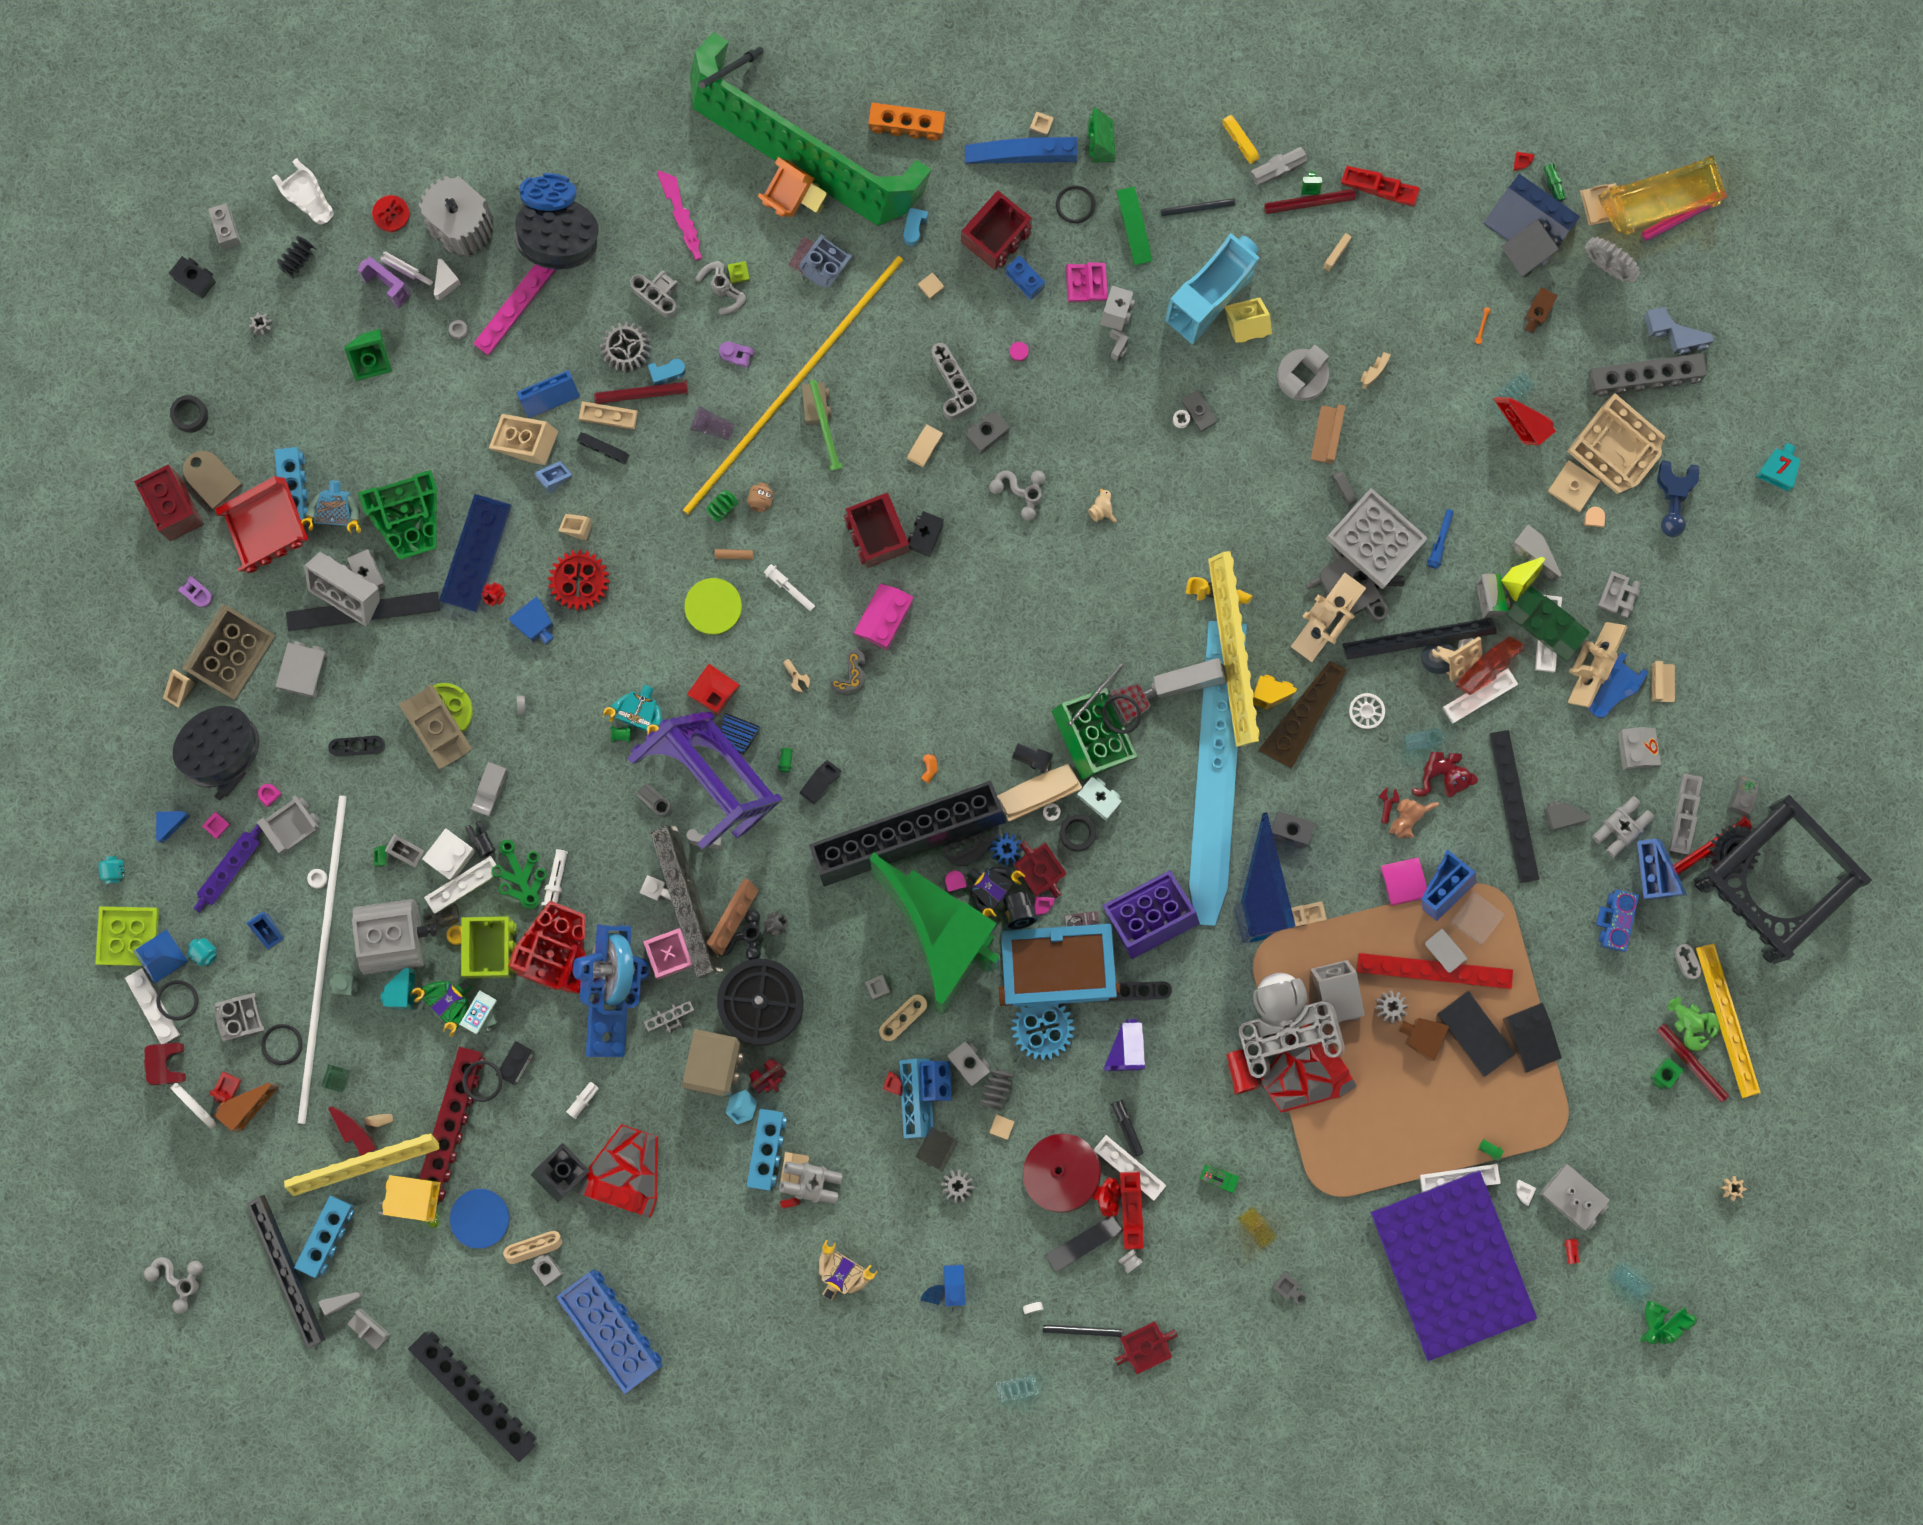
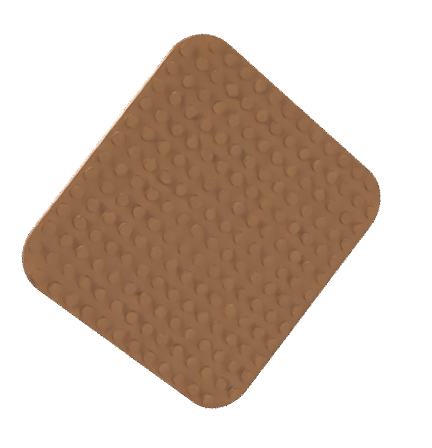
[1253,883,1569,1197]

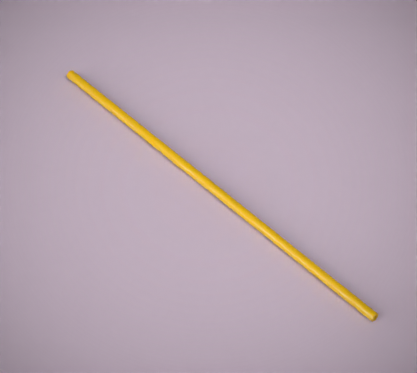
[683,256,904,515]

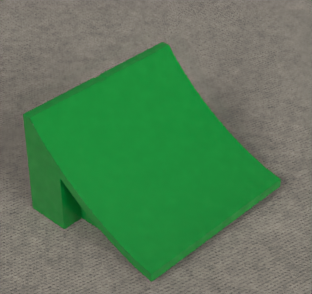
[870,852,1000,1015]

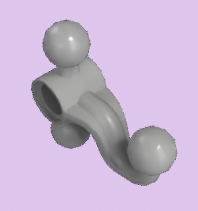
[989,470,1045,521]
[144,1257,203,1314]

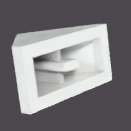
[434,259,461,300]

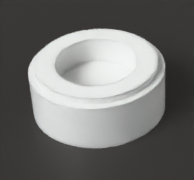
[307,869,328,889]
[1023,1302,1044,1315]

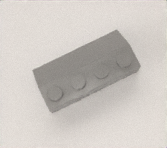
[304,552,380,626]

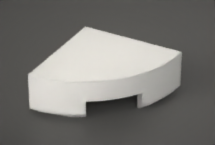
[1516,1180,1536,1206]

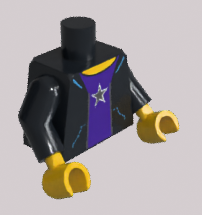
[966,867,1025,917]

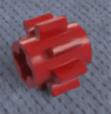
[481,582,506,606]

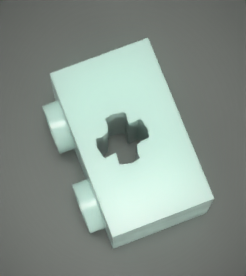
[1077,777,1122,821]

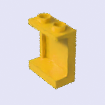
[382,1175,441,1222]

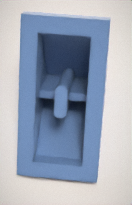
[535,461,572,494]

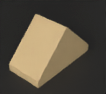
[559,514,593,541]
[163,669,196,708]

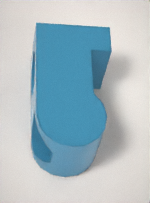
[903,208,928,246]
[648,359,686,385]

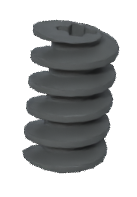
[979,1068,1015,1111]

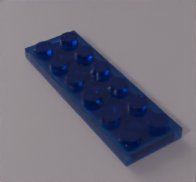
[439,494,512,613]

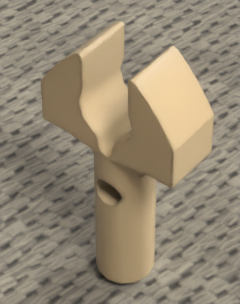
[783,659,810,693]

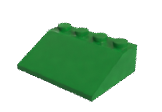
[1051,688,1138,780]

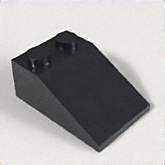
[1503,1003,1562,1073]

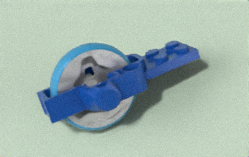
[573,924,650,1057]

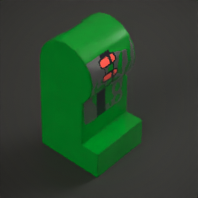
[1199,1164,1239,1193]

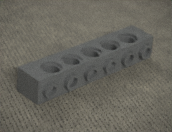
[1588,353,1707,397]

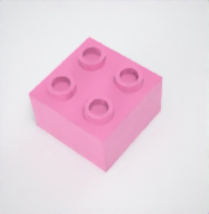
[643,928,695,980]

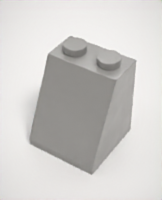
[1310,960,1365,1025]

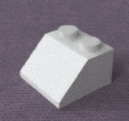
[422,828,476,880]

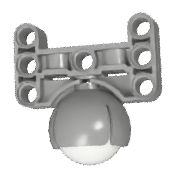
[1239,973,1345,1078]

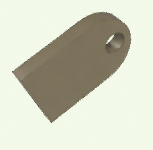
[183,451,242,510]

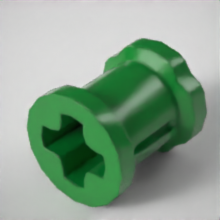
[611,726,631,743]

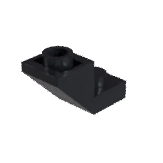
[799,760,842,805]

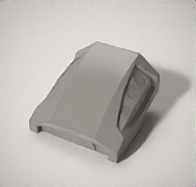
[214,993,264,1042]

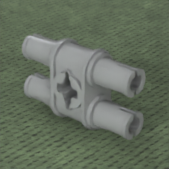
[1592,796,1655,858]
[779,1162,842,1204]

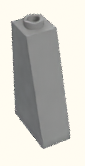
[1151,658,1227,698]

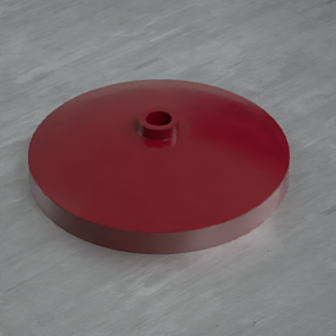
[1023,1133,1101,1213]

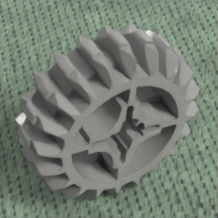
[600,322,651,373]

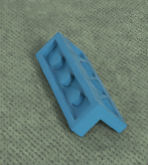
[899,1059,934,1139]

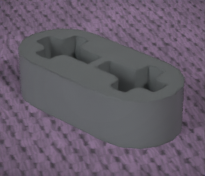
[1331,471,1357,506]

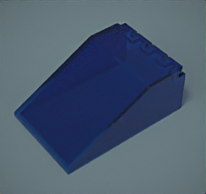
[1234,812,1295,944]

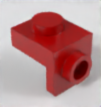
[209,1072,242,1103]

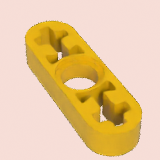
[1222,115,1260,164]

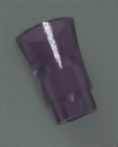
[690,406,735,441]

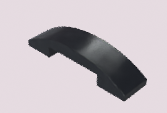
[1046,1216,1122,1272]

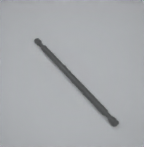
[1068,664,1123,726]

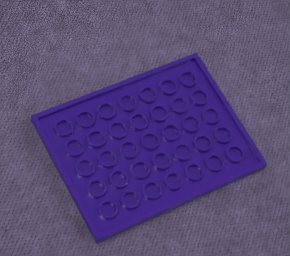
[1370,1170,1537,1361]

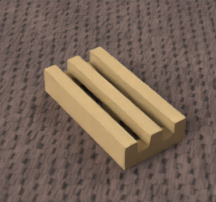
[1323,233,1352,272]

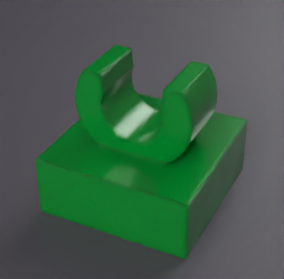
[1301,172,1322,195]

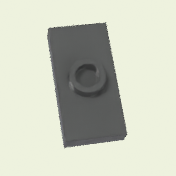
[1181,390,1217,432]

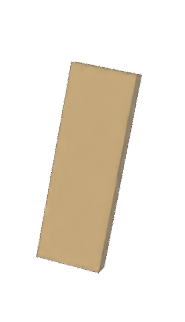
[579,401,638,430]

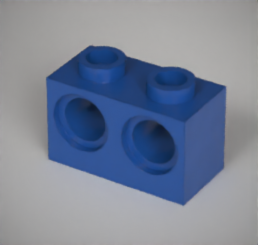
[1005,255,1045,300]
[920,1061,952,1102]

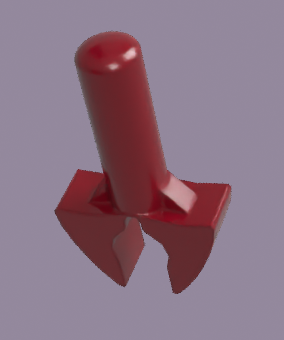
[1378,787,1400,824]

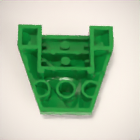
[358,470,437,560]

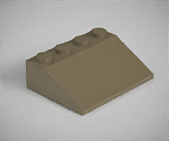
[181,604,275,700]

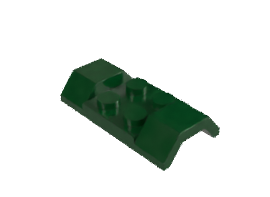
[1506,585,1590,661]

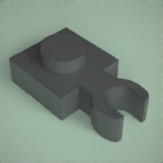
[1272,1272,1308,1306]

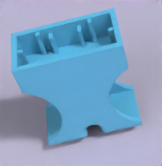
[1165,233,1260,344]

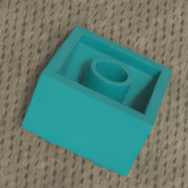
[380,968,415,1010]

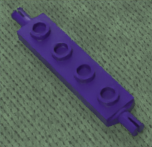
[193,824,262,913]

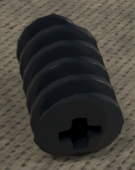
[277,236,317,279]

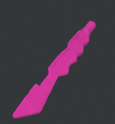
[657,170,702,261]

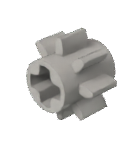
[249,312,274,337]

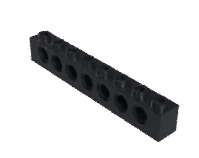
[408,1331,538,1463]

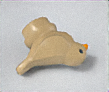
[1088,489,1117,523]

